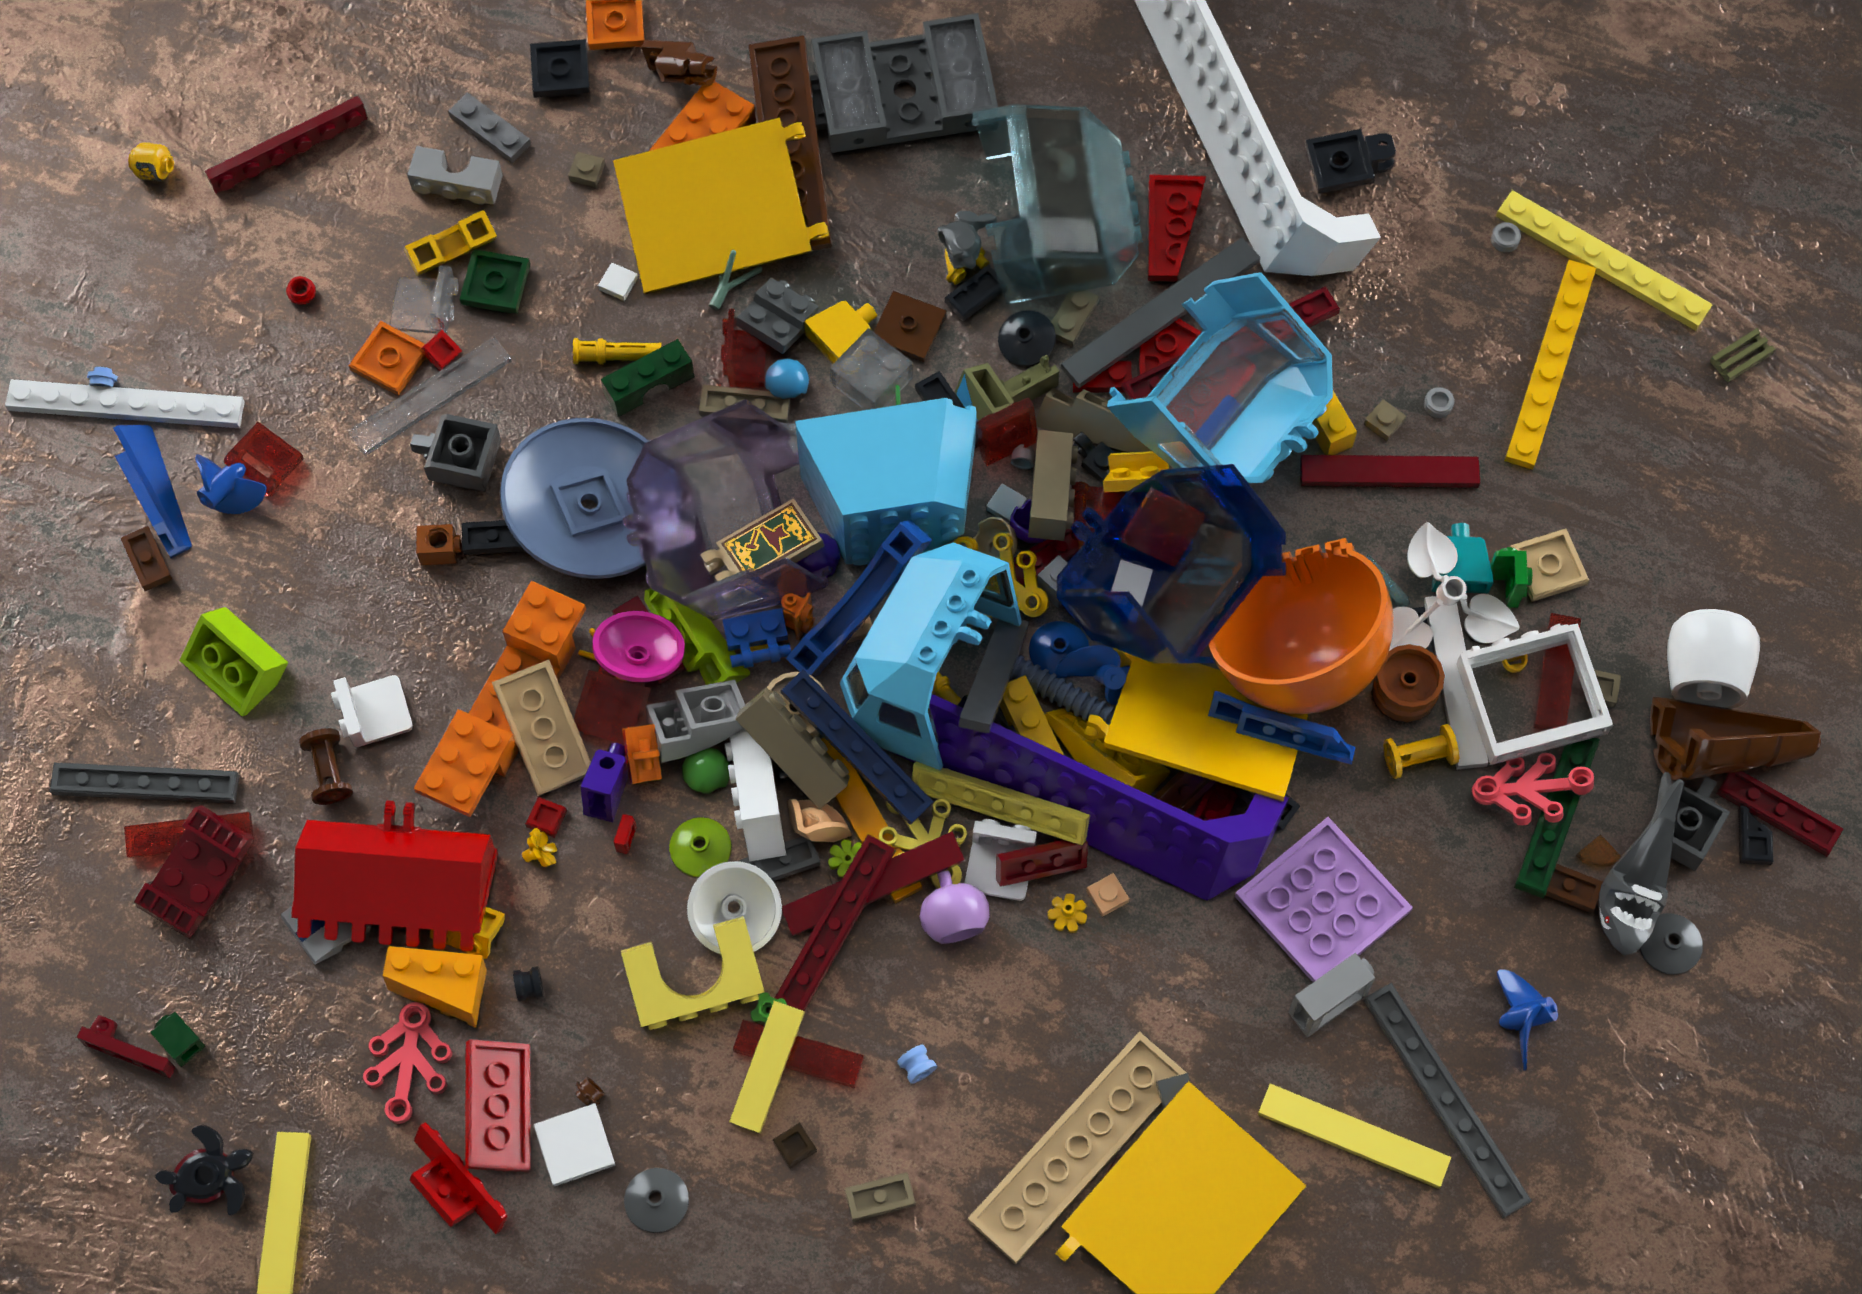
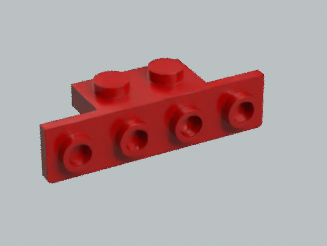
[409,1122,507,1235]

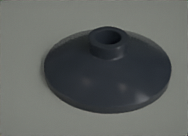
[998,310,1056,366]

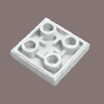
[534,1103,616,1187]

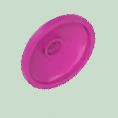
[592,611,685,682]

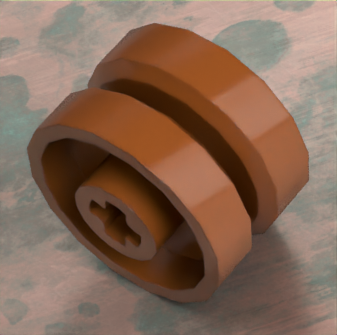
[1372,644,1445,722]

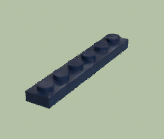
[780,669,933,825]

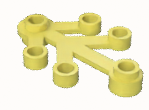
[878,799,967,888]

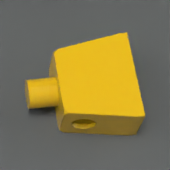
[804,301,877,372]

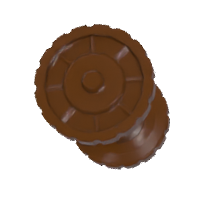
[299,728,353,805]

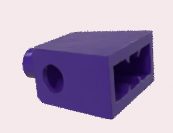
[581,743,628,823]

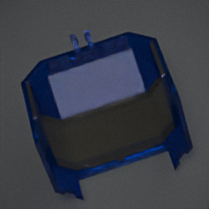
[1056,464,1286,663]

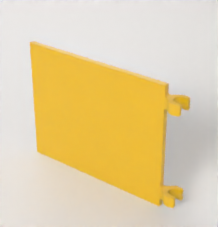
[613,118,830,294]
[1084,642,1308,801]
[1055,1081,1307,1294]

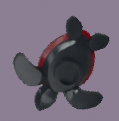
[155,1125,253,1215]

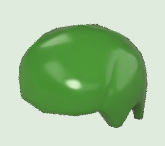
[682,748,731,794]

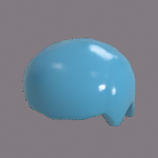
[765,359,809,399]

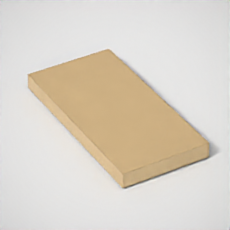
[492,659,591,797]

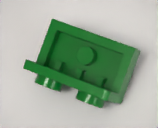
[1490,547,1533,608]

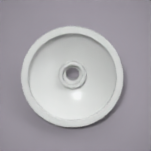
[687,861,782,954]

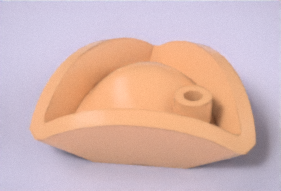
[788,799,852,842]

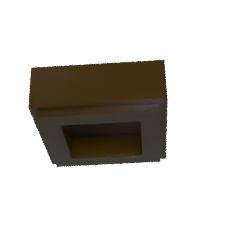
[772,1123,817,1168]

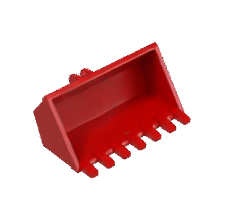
[291,800,498,952]

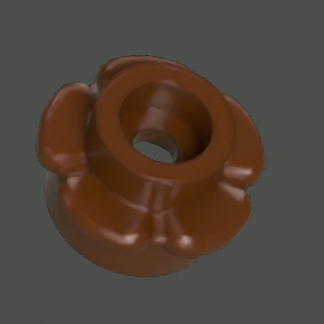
[575,1077,605,1106]

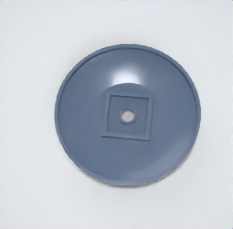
[500,418,680,579]

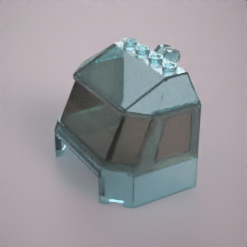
[972,104,1143,304]

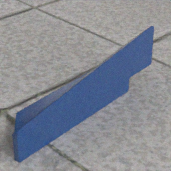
[113,425,192,558]
[1208,691,1355,765]

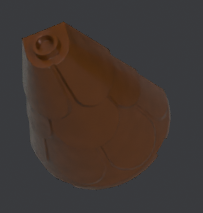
[1650,697,1821,780]

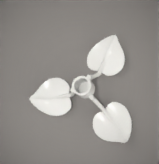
[1389,522,1520,651]

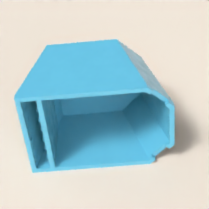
[795,398,977,565]

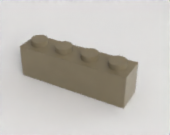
[1028,430,1078,541]
[735,687,850,809]

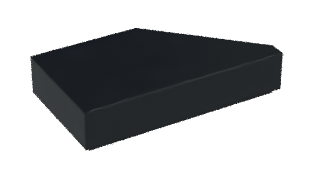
[1738,805,1773,865]

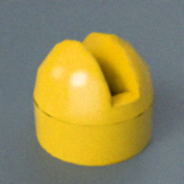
[1502,654,1528,673]

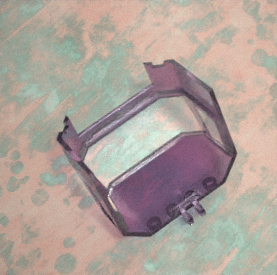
[623,399,833,621]

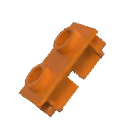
[781,592,815,641]

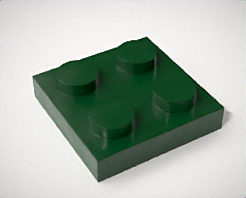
[459,249,530,314]

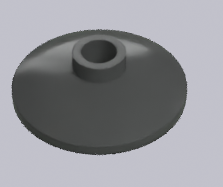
[1640,913,1703,975]
[624,1168,689,1233]

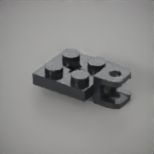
[1305,129,1396,194]

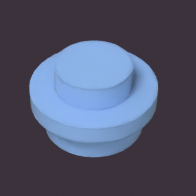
[87,367,118,387]

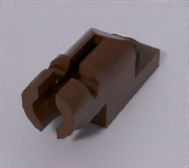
[641,40,717,86]

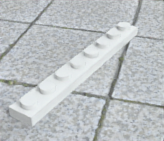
[5,379,245,428]

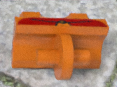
[622,724,662,784]

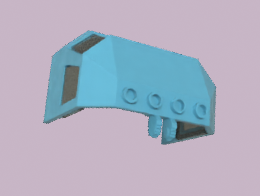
[840,542,1022,770]

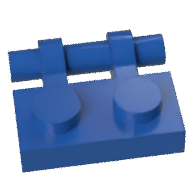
[722,608,791,668]

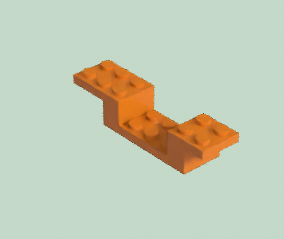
[414,581,586,817]

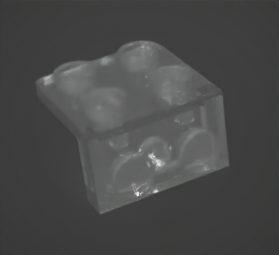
[390,266,458,334]

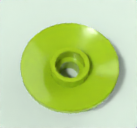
[669,817,732,877]

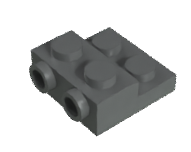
[735,278,819,354]

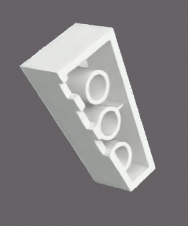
[725,728,786,862]

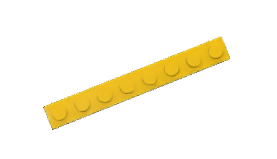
[1504,260,1596,470]

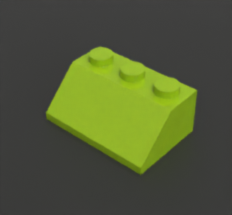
[179,607,289,717]

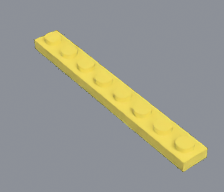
[1496,190,1713,331]

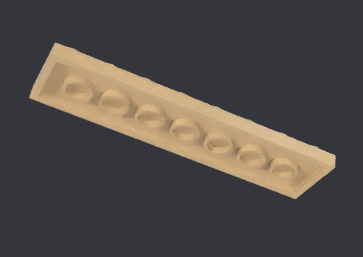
[968,1031,1187,1265]

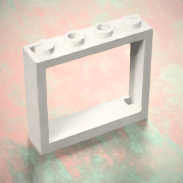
[1456,623,1613,765]

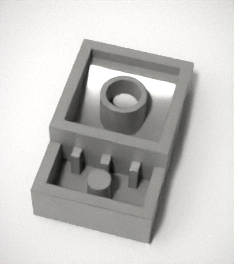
[646,680,745,762]

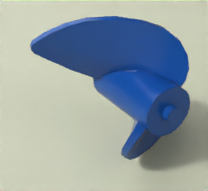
[195,454,267,514]
[1055,644,1130,706]
[1497,969,1558,1071]

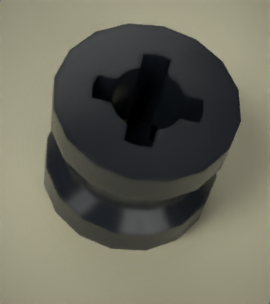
[513,966,544,1002]

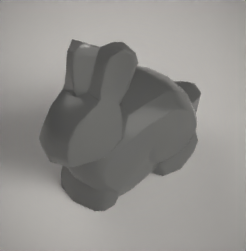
[937,211,997,269]

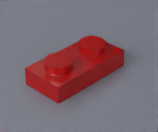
[1073,361,1132,393]

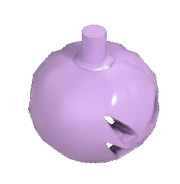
[919,871,990,944]

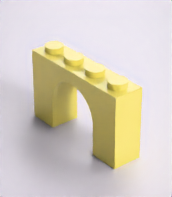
[621,916,764,1030]

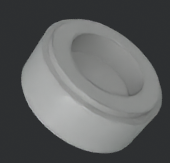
[1491,222,1521,252]
[1424,387,1454,418]

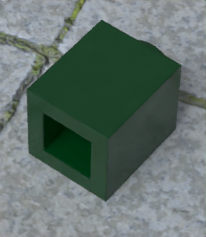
[150,1011,206,1067]

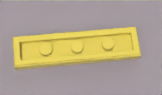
[729,1001,805,1133]

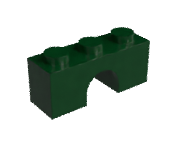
[601,339,695,417]

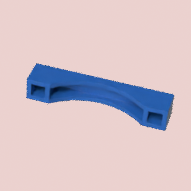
[786,520,933,677]

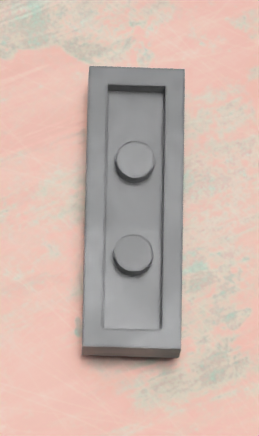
[448,92,531,163]

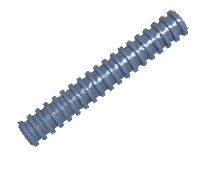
[1009,655,1115,724]

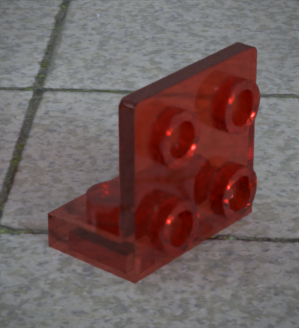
[721,308,767,388]

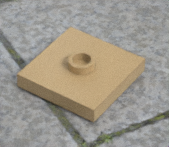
[1510,529,1589,602]

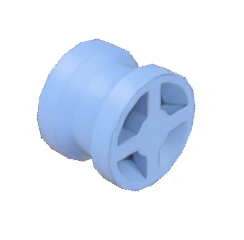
[897,1044,937,1084]

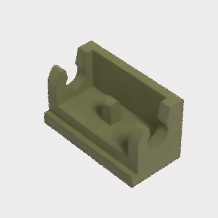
[1000,355,1060,408]

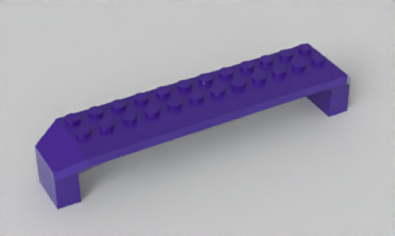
[864,687,1289,901]

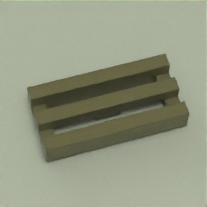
[1710,328,1776,383]

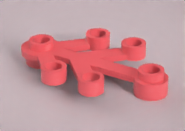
[1472,753,1594,826]
[363,1002,452,1124]

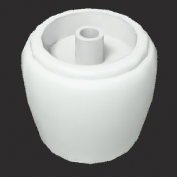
[1667,609,1760,709]

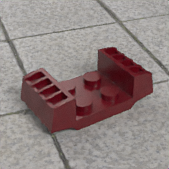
[134,805,254,939]

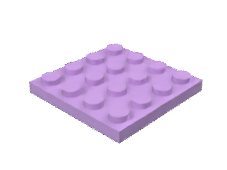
[1234,817,1413,982]

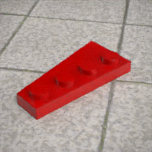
[1148,174,1206,282]

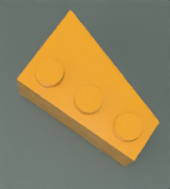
[383,946,487,1028]

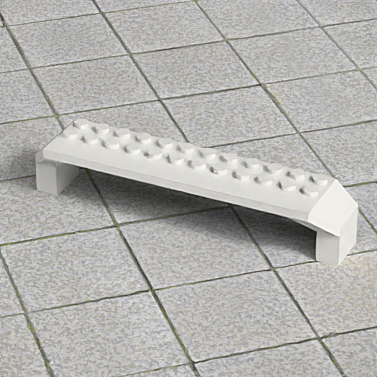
[1135,0,1381,276]

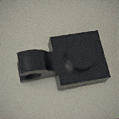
[1073,432,1115,484]

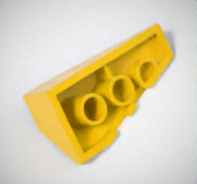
[1045,708,1171,795]

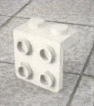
[331,675,413,748]
[965,819,1037,901]

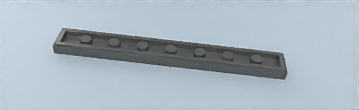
[1061,237,1261,388]
[1363,983,1532,1219]

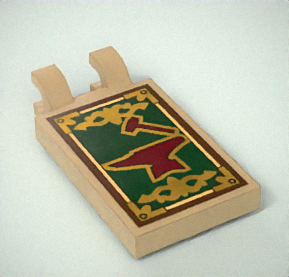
[700,498,824,597]

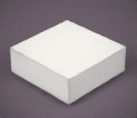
[598,263,638,301]
[986,484,1027,524]

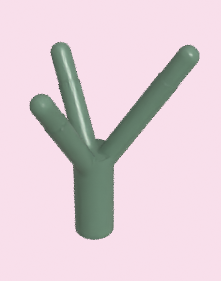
[709,250,762,310]

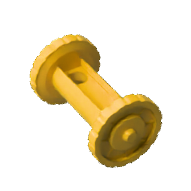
[1383,724,1459,779]

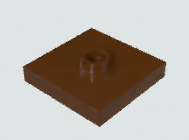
[871,291,947,363]

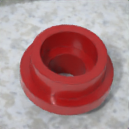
[286,276,316,305]

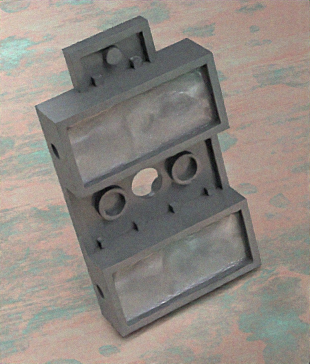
[810,13,999,153]

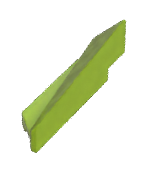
[644,561,750,685]

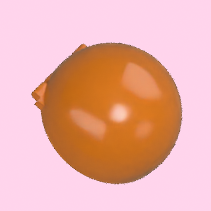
[1207,538,1394,715]

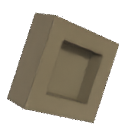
[568,152,605,188]
[1364,399,1406,441]
[1584,670,1621,707]

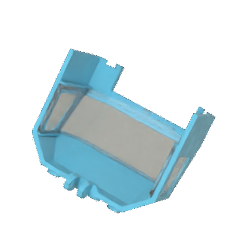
[1107,272,1333,486]

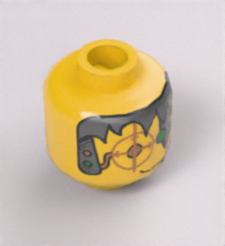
[128,142,174,182]

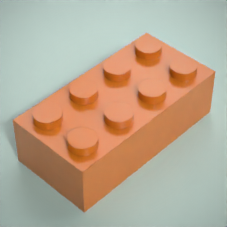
[649,81,756,151]

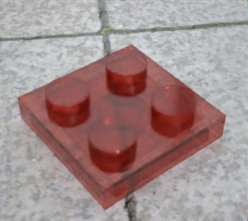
[976,397,1038,466]
[1121,488,1205,567]

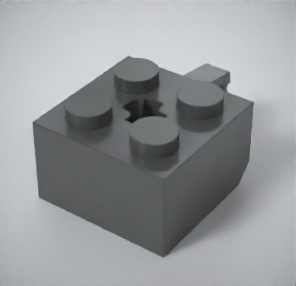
[410,414,501,492]
[1648,777,1730,871]

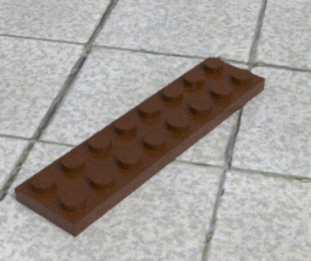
[749,35,832,251]

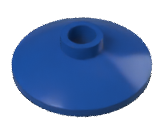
[1029,621,1089,678]

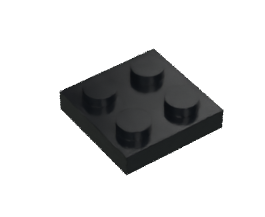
[530,39,590,98]

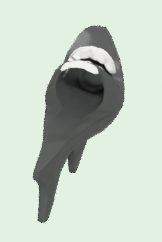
[1599,772,1684,956]

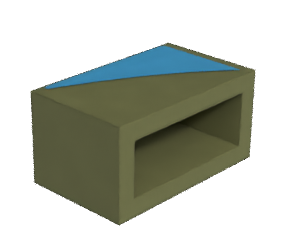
[954,363,1017,436]

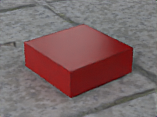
[420,330,462,371]
[525,797,567,838]
[614,814,637,855]

